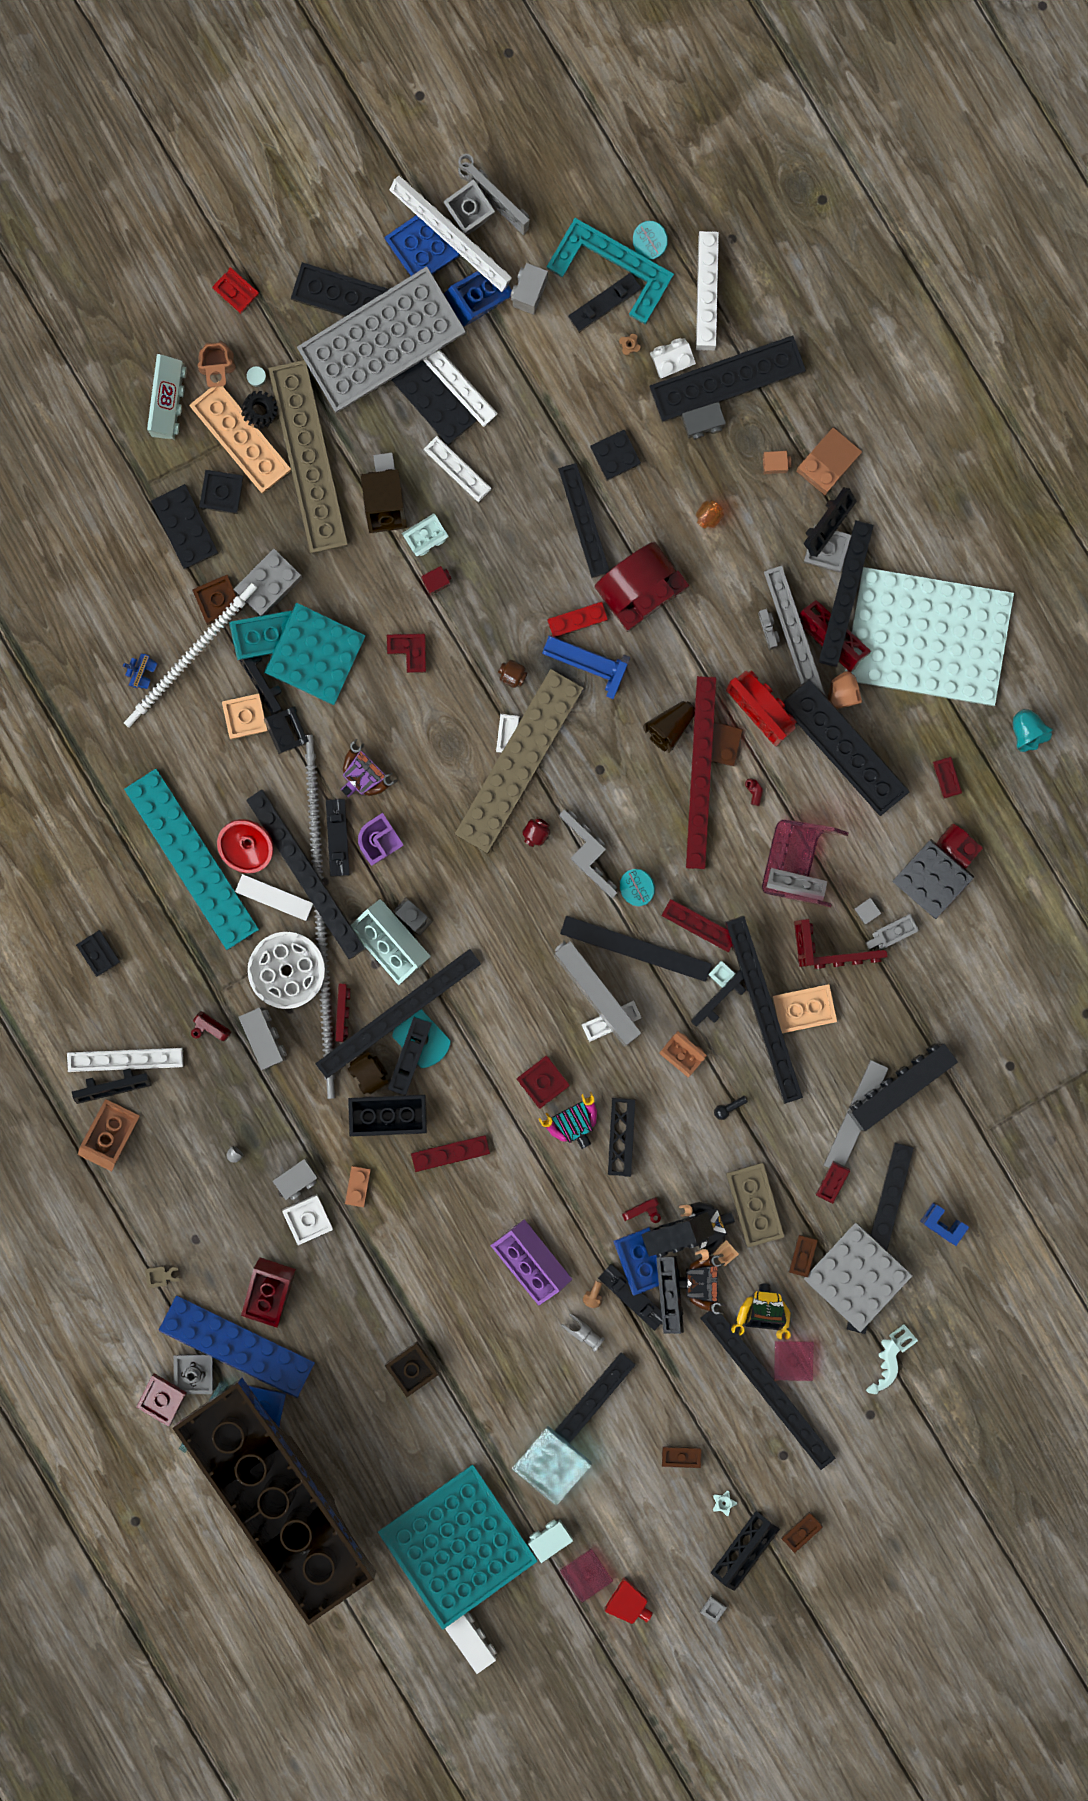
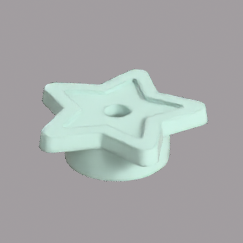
[713,1491,737,1516]

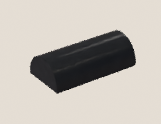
[348,1095,427,1137]

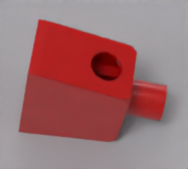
[604,1577,653,1624]

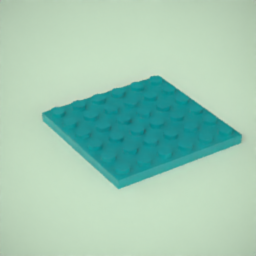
[377,1464,538,1630]

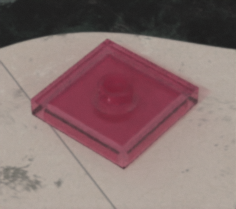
[774,1341,814,1381]
[560,1548,613,1603]

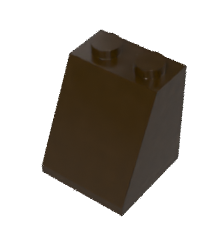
[360,469,407,533]

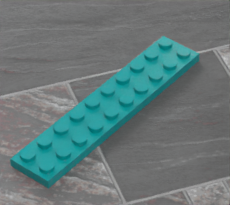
[124,769,259,950]

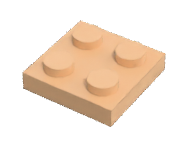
[222,694,268,740]

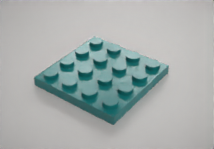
[264,603,365,705]

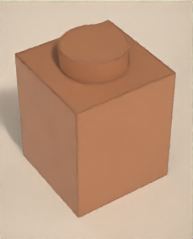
[763,451,791,474]

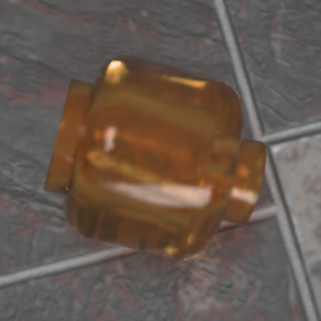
[696,500,724,529]

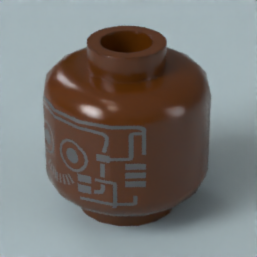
[498,660,528,688]

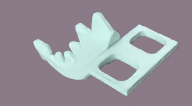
[866,1324,918,1394]

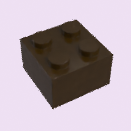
[385,1341,439,1397]

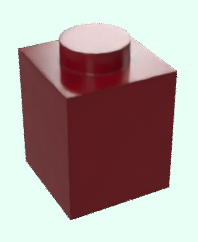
[421,566,452,596]

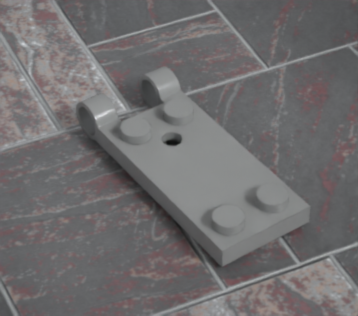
[458,154,529,235]

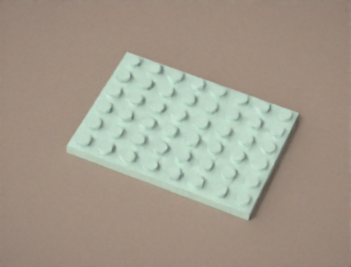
[845,567,1014,706]

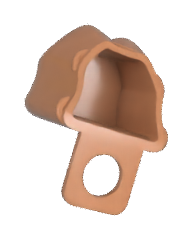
[197,341,236,388]
[827,671,862,709]

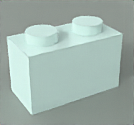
[528,1519,573,1563]

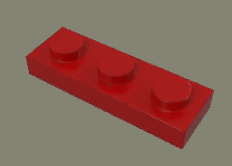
[547,602,608,637]

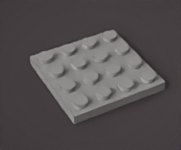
[804,1223,913,1332]

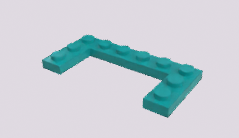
[546,218,674,325]

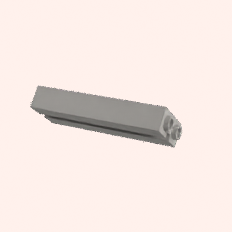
[554,941,641,1047]

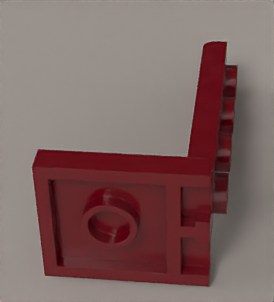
[794,919,887,969]

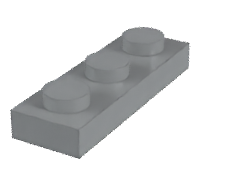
[766,868,827,901]

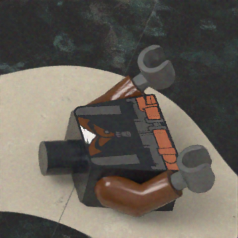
[679,1254,725,1314]

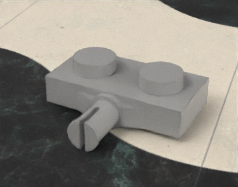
[758,609,780,650]

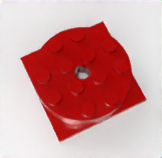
[726,670,797,747]

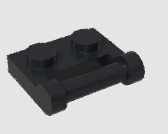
[264,706,309,754]

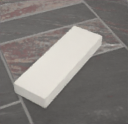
[582,1001,642,1042]

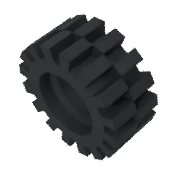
[241,391,278,429]

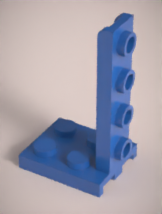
[542,635,631,699]

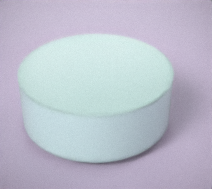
[247,366,266,387]

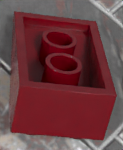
[241,1257,296,1328]

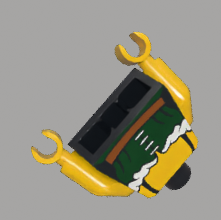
[731,1283,791,1340]

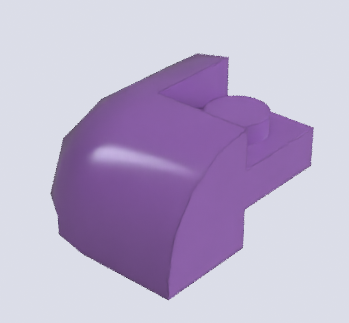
[358,813,404,866]

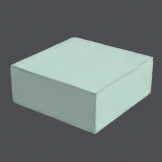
[708,961,735,988]

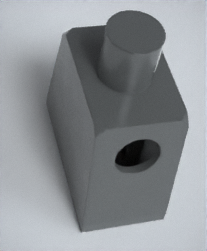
[393,897,433,935]

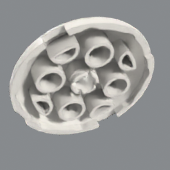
[248,932,325,1009]

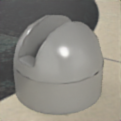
[227,1146,244,1163]

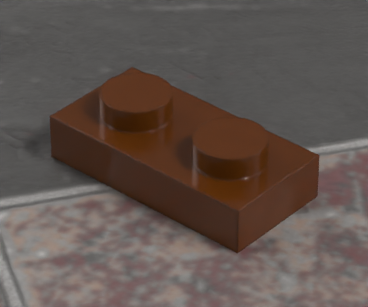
[789,1235,818,1278]
[662,1446,701,1468]
[781,1512,823,1553]

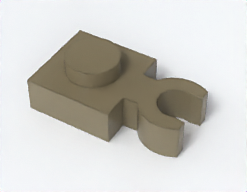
[145,1266,180,1288]

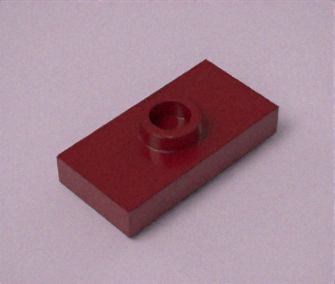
[932,757,962,799]
[816,1161,850,1204]

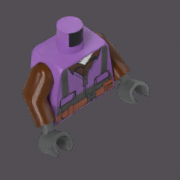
[340,739,398,798]

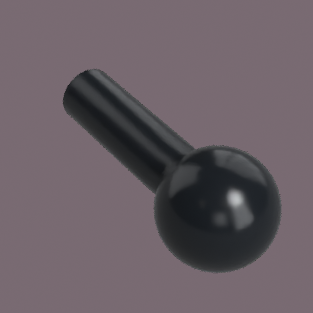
[714,1095,748,1120]

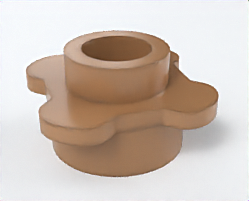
[619,334,640,355]

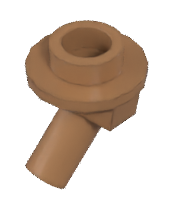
[583,1281,603,1308]

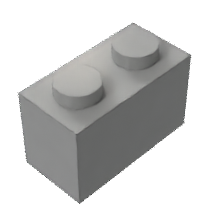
[273,1158,318,1200]

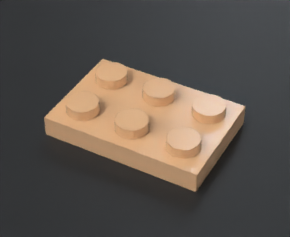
[772,984,837,1033]

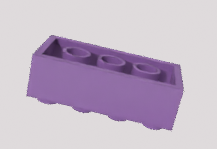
[491,1219,573,1306]

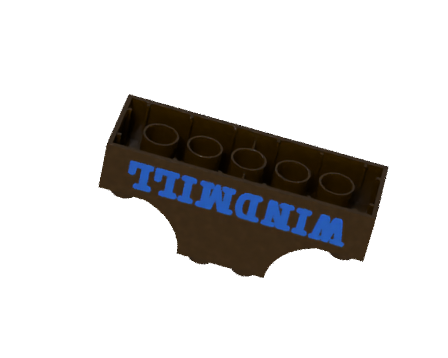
[172,1377,376,1625]

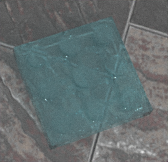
[512,1426,592,1506]

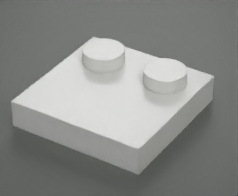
[282,1194,333,1245]

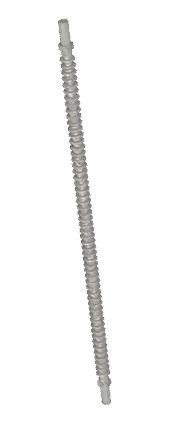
[305,735,336,1099]

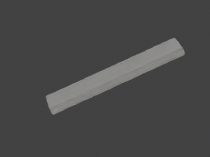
[824,1060,888,1168]

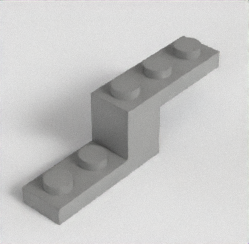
[559,810,617,899]

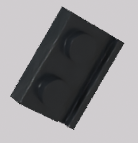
[76,930,121,977]

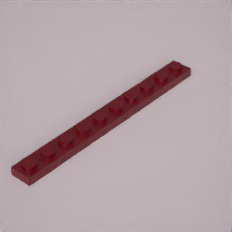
[686,676,716,869]

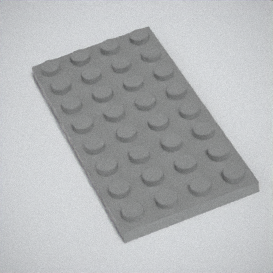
[297,266,466,413]

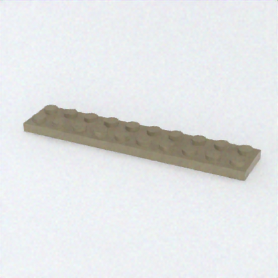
[268,360,348,554]
[455,669,584,854]

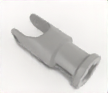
[561,1314,605,1352]

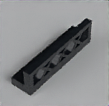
[608,1098,635,1177]
[711,1511,780,1591]

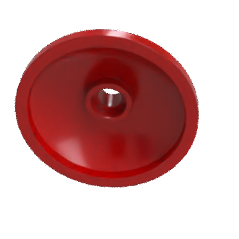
[217,819,274,873]

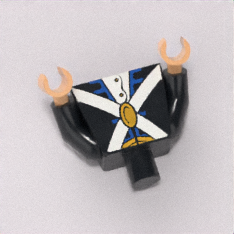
[679,1202,735,1262]

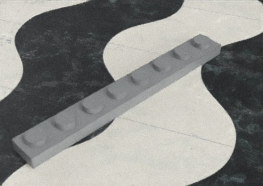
[764,566,825,695]

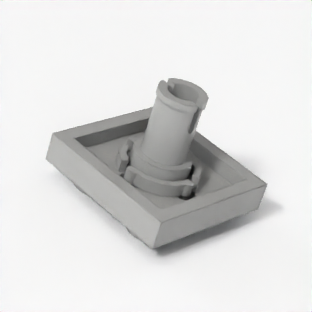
[174,1354,213,1394]

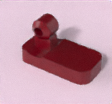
[191,1011,231,1041]
[622,1197,661,1223]

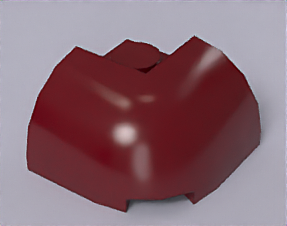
[937,824,983,869]

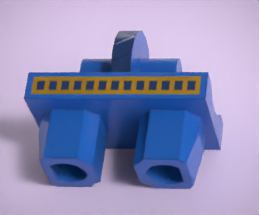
[123,654,157,689]

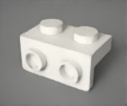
[650,338,696,378]

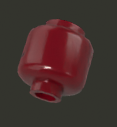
[522,817,550,847]

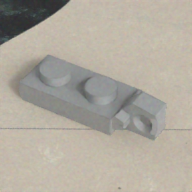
[865,914,919,950]

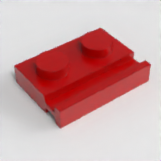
[212,267,259,314]

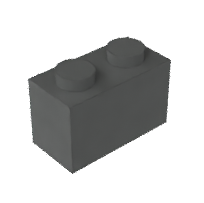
[681,402,726,440]

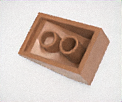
[796,428,862,496]
[77,1099,140,1171]

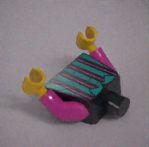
[539,1092,597,1149]

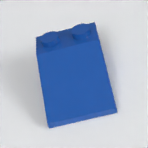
[444,271,512,327]

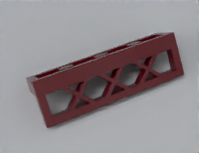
[799,600,871,672]

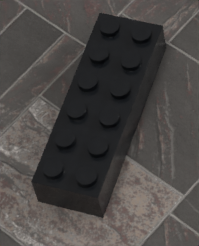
[847,1043,958,1131]

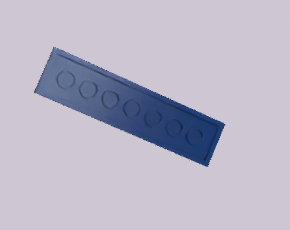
[159,1296,315,1398]

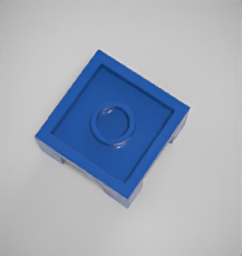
[920,1203,969,1246]

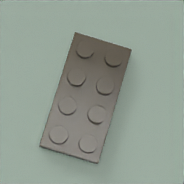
[726,1163,784,1248]

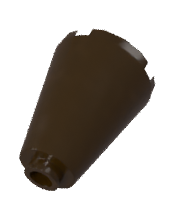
[643,701,695,753]

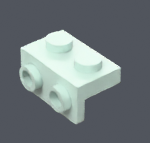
[402,513,449,556]

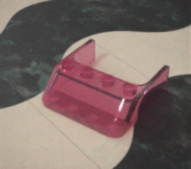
[762,820,849,908]

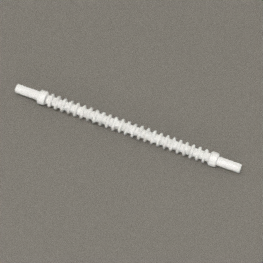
[124,583,257,727]

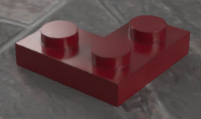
[387,634,426,673]

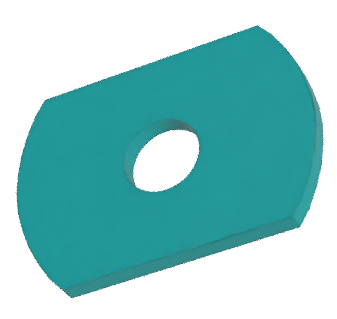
[392,1009,451,1068]

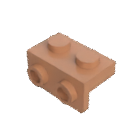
[659,1031,707,1078]

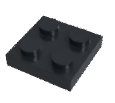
[590,430,641,481]
[199,470,244,514]

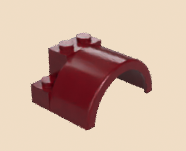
[594,542,689,632]

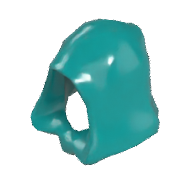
[1013,709,1053,752]

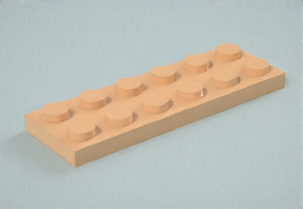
[189,381,291,494]

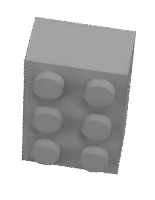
[233,549,303,616]
[239,1007,287,1070]

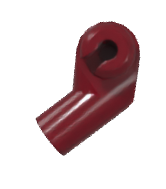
[745,778,763,806]

